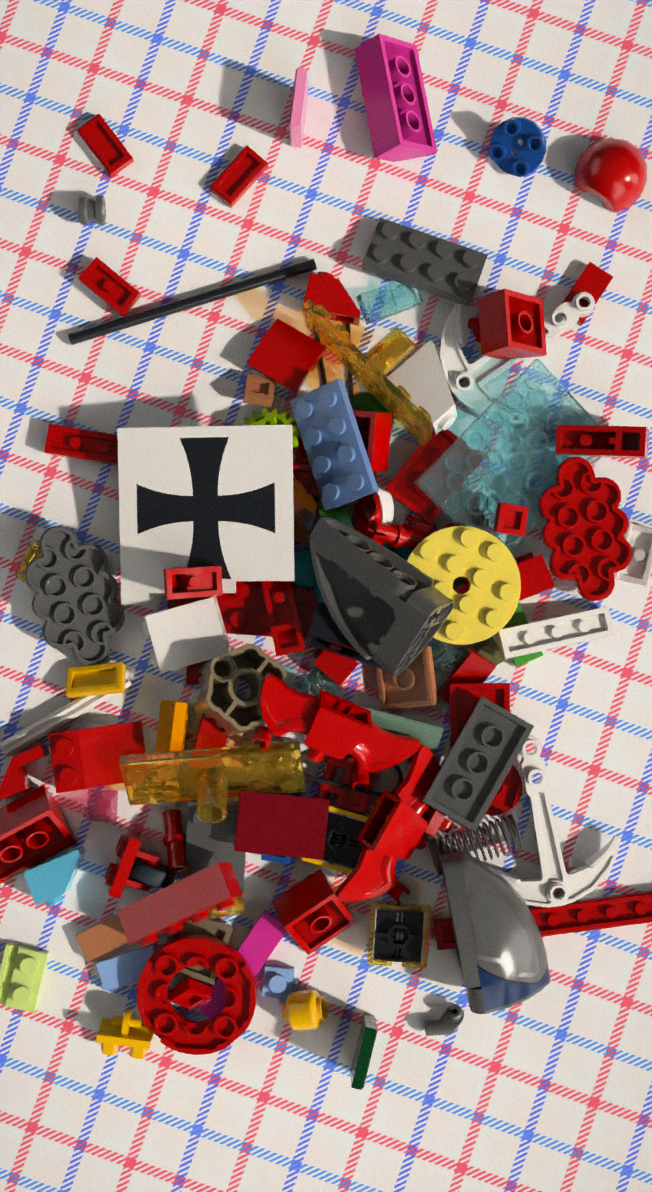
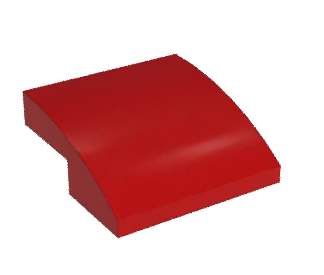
[246,319,327,394]

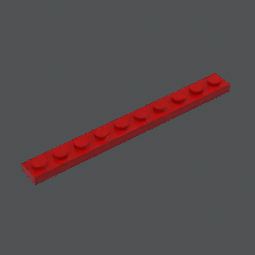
[44,424,321,498]

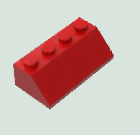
[0,785,77,884]

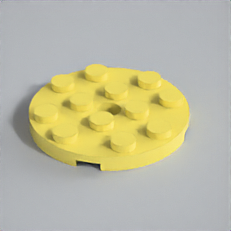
[407,526,521,645]

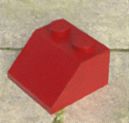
[478,289,547,359]
[271,869,357,955]

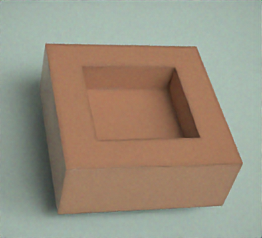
[243,373,275,408]

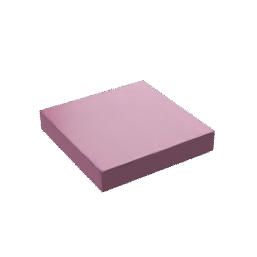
[289,68,308,148]

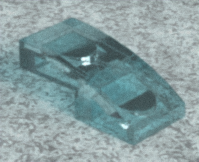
[356,281,424,324]

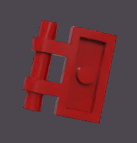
[316,756,375,814]

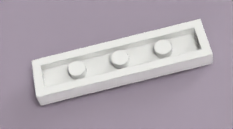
[496,606,615,660]

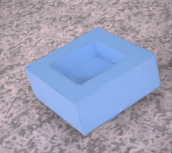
[262,964,294,999]

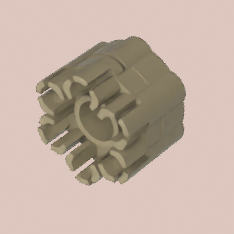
[194,644,287,736]

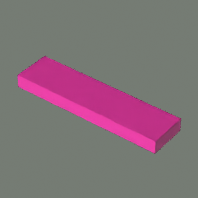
[197,909,287,1018]

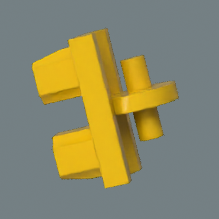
[96,1008,154,1059]

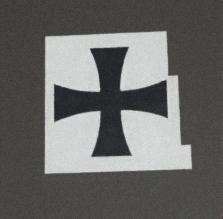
[117,425,295,605]

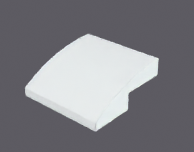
[614,521,652,588]

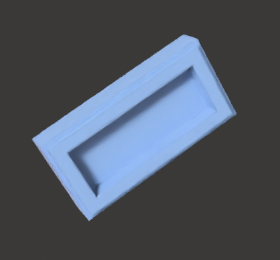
[96,944,156,992]

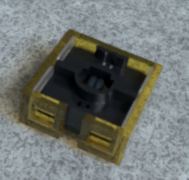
[367,900,431,969]

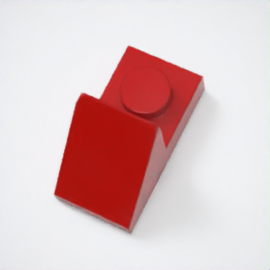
[163,565,223,600]

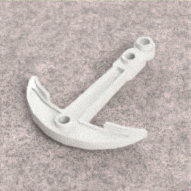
[439,292,595,425]
[486,735,621,908]

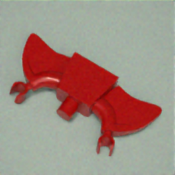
[252,674,421,791]
[335,744,441,903]

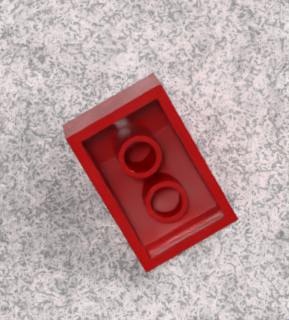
[295,409,392,472]
[49,721,149,793]

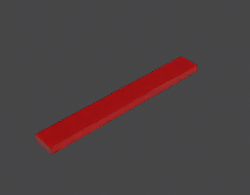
[434,890,652,950]

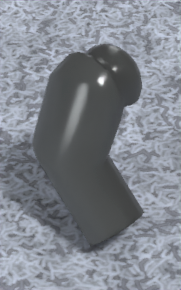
[424,1004,464,1036]

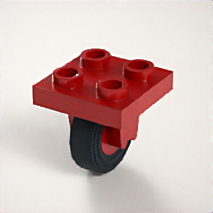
[104,828,177,899]

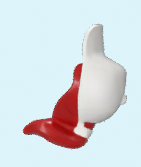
[353,488,394,545]

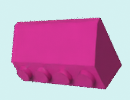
[354,34,437,162]

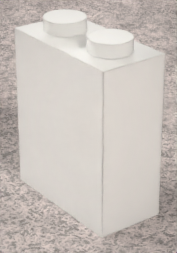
[142,596,231,673]

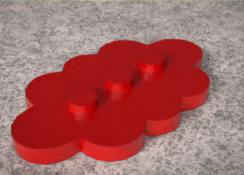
[538,457,632,601]

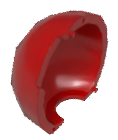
[574,138,647,213]

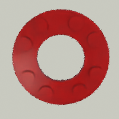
[137,935,257,1055]

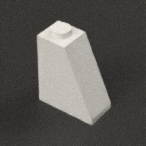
[387,340,458,435]

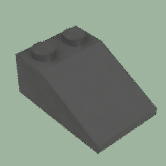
[185,799,247,892]

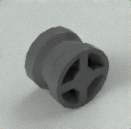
[78,195,106,225]

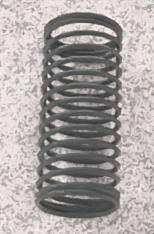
[428,814,523,876]

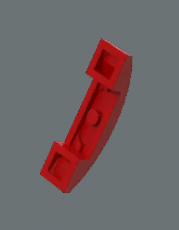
[261,581,306,657]

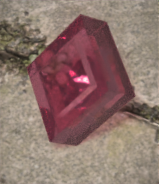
[86,789,118,822]

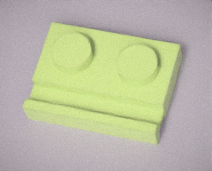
[0,943,50,1013]

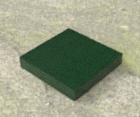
[350,1013,377,1090]

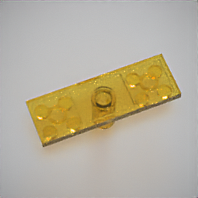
[301,299,432,446]
[119,741,306,824]

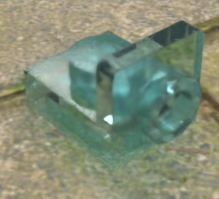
[426,638,465,669]
[294,667,342,697]

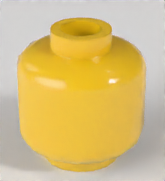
[282,989,328,1031]

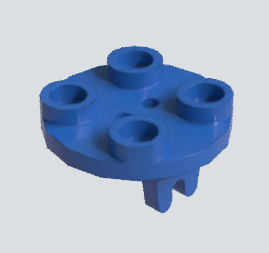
[489,117,546,177]

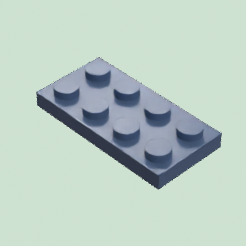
[290,379,379,511]

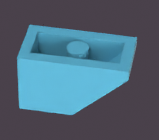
[23,846,85,907]

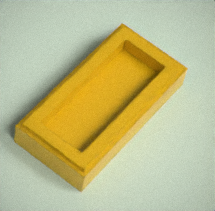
[65,662,126,698]

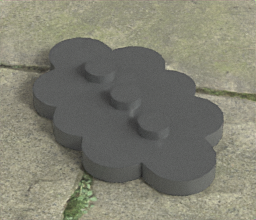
[24,525,125,666]

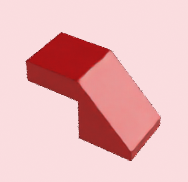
[0,744,50,801]

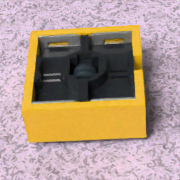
[302,804,369,874]

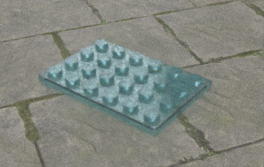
[414,358,601,551]

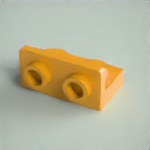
[154,700,191,762]

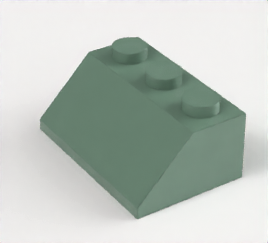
[358,705,444,762]

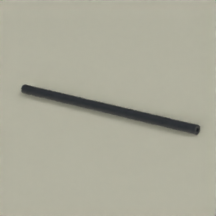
[68,258,317,345]

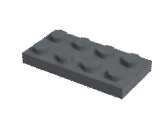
[361,217,488,307]
[422,696,534,831]

